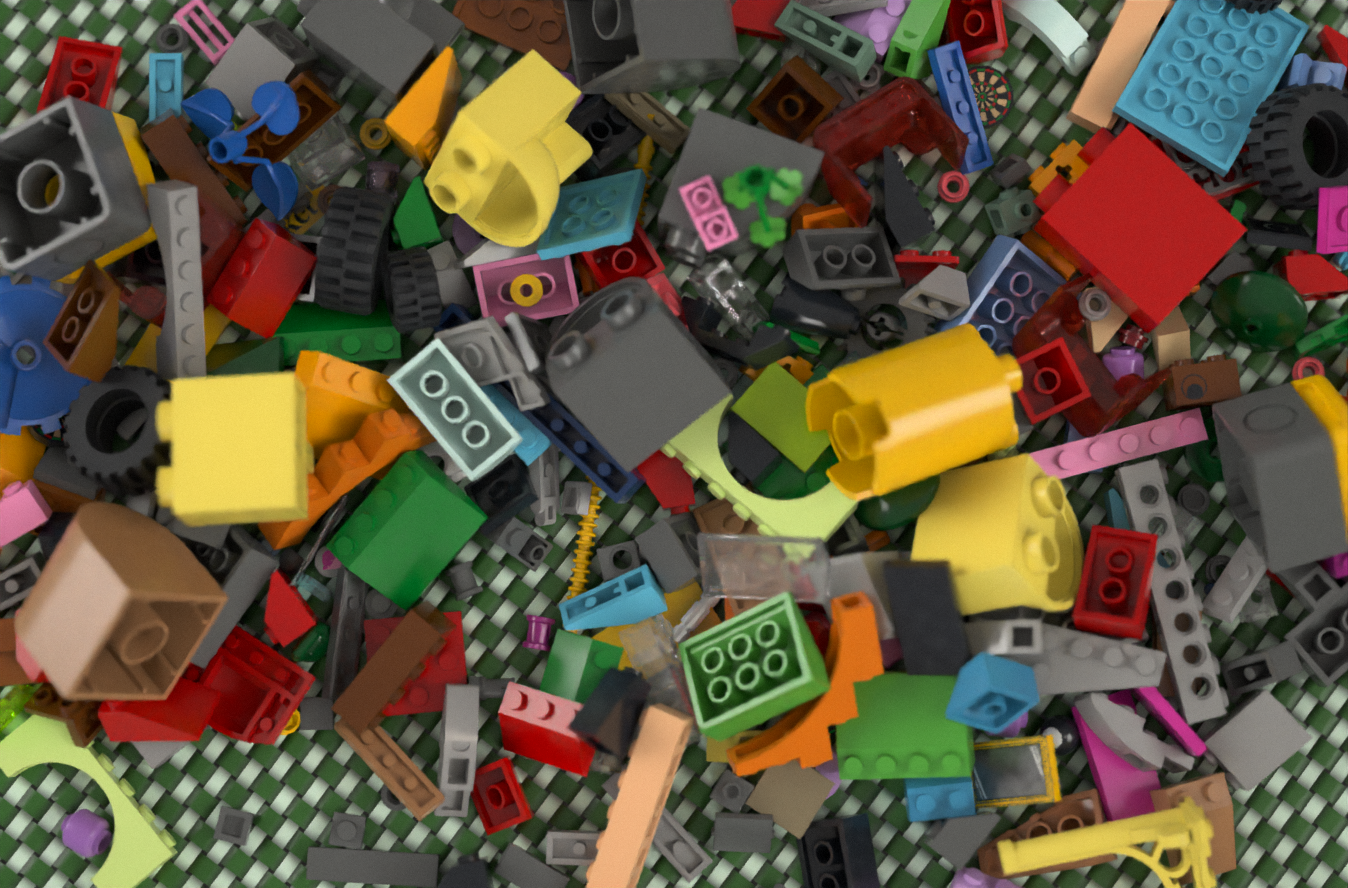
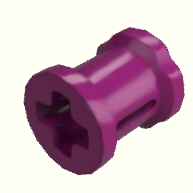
[522,615,556,651]

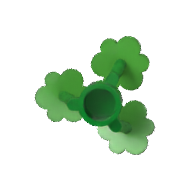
[722,165,803,248]

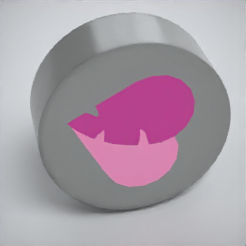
[315,546,347,578]

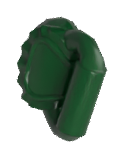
[291,621,331,663]

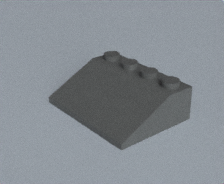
[184,523,280,668]

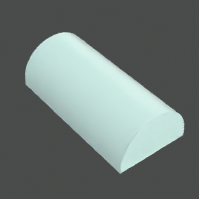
[387,338,523,481]

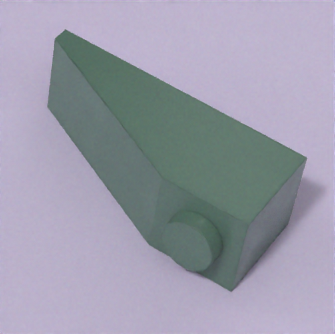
[774,0,877,83]

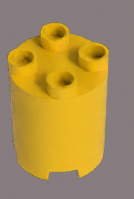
[806,323,1022,501]

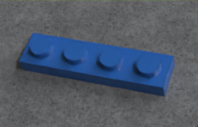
[927,41,994,174]

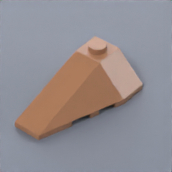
[977,788,1118,879]

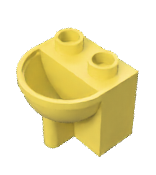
[423,49,593,247]
[157,373,315,527]
[911,453,1084,616]

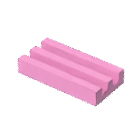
[173,0,235,66]

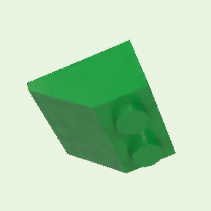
[390,176,444,250]
[538,629,624,705]

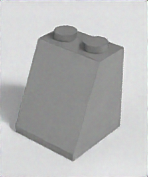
[205,17,320,122]
[807,551,900,640]
[1201,689,1312,791]

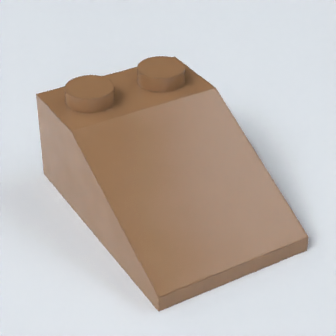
[1150,772,1236,885]

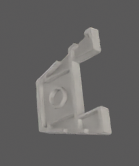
[434,315,551,411]

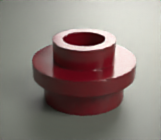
[1117,324,1149,350]

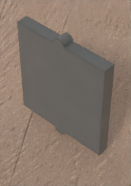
[711,812,775,853]

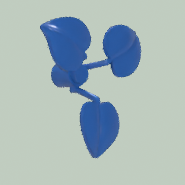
[180,80,299,221]

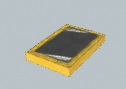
[971,734,1061,809]

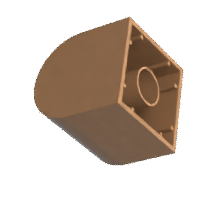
[15,502,229,700]

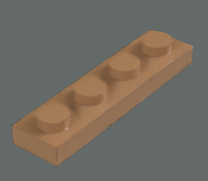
[334,718,445,822]

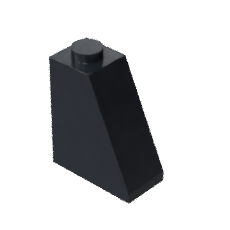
[568,667,652,759]

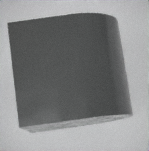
[563,0,741,94]

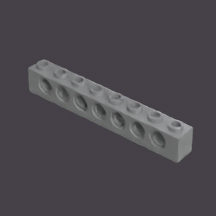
[1115,459,1229,724]

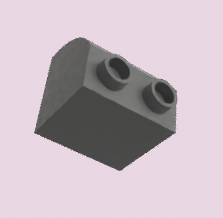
[658,107,824,269]

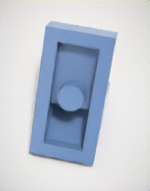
[1277,53,1347,91]

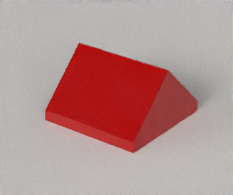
[470,756,534,836]

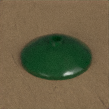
[1210,270,1308,352]
[853,473,940,531]

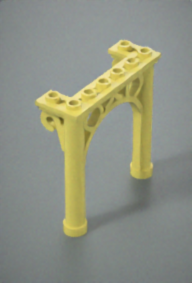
[997,797,1216,888]

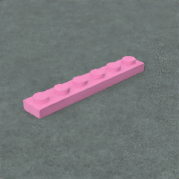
[1029,408,1208,479]

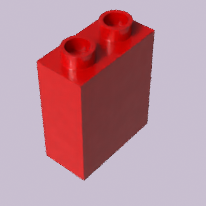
[1033,123,1247,334]

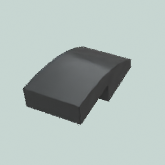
[493,842,570,888]

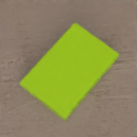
[730,362,831,474]

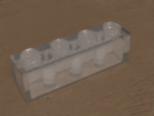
[618,614,709,747]

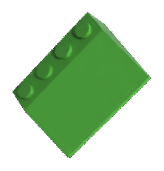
[678,591,831,742]
[836,671,975,780]

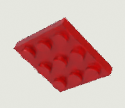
[364,611,468,716]

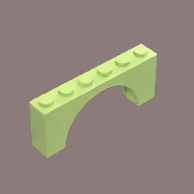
[659,394,858,565]
[0,715,178,888]

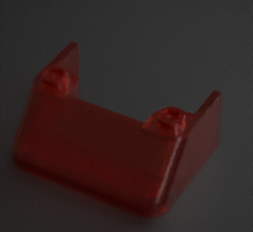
[812,77,970,229]
[106,180,248,329]
[1012,273,1172,438]

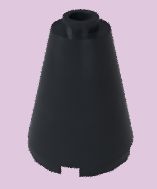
[769,271,863,340]

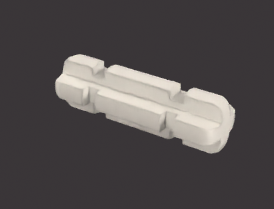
[670,587,721,644]

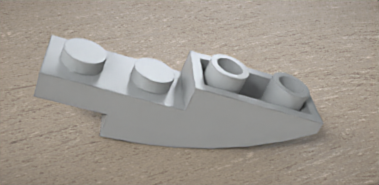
[433,683,479,817]
[1073,691,1195,773]

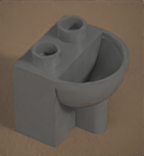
[297,0,465,110]
[544,277,732,473]

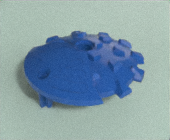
[0,275,107,436]

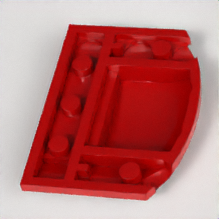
[180,624,316,745]

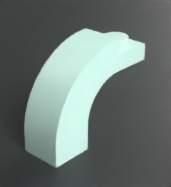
[1001,0,1097,77]

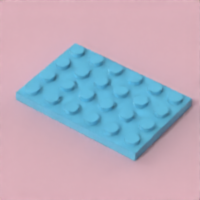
[1112,0,1310,177]

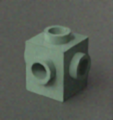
[984,186,1041,235]

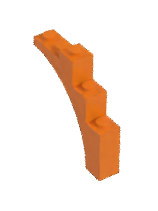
[258,408,437,550]
[726,590,884,777]

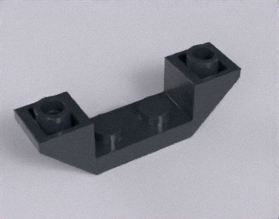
[681,295,800,371]

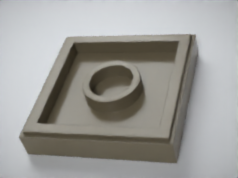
[745,759,835,839]

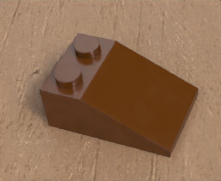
[43,259,120,383]

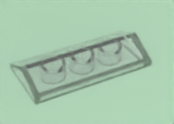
[697,533,831,603]

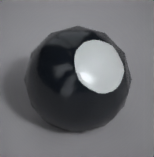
[1039,715,1079,756]

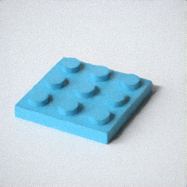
[536,168,647,260]

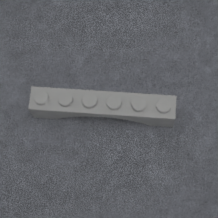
[147,179,207,381]

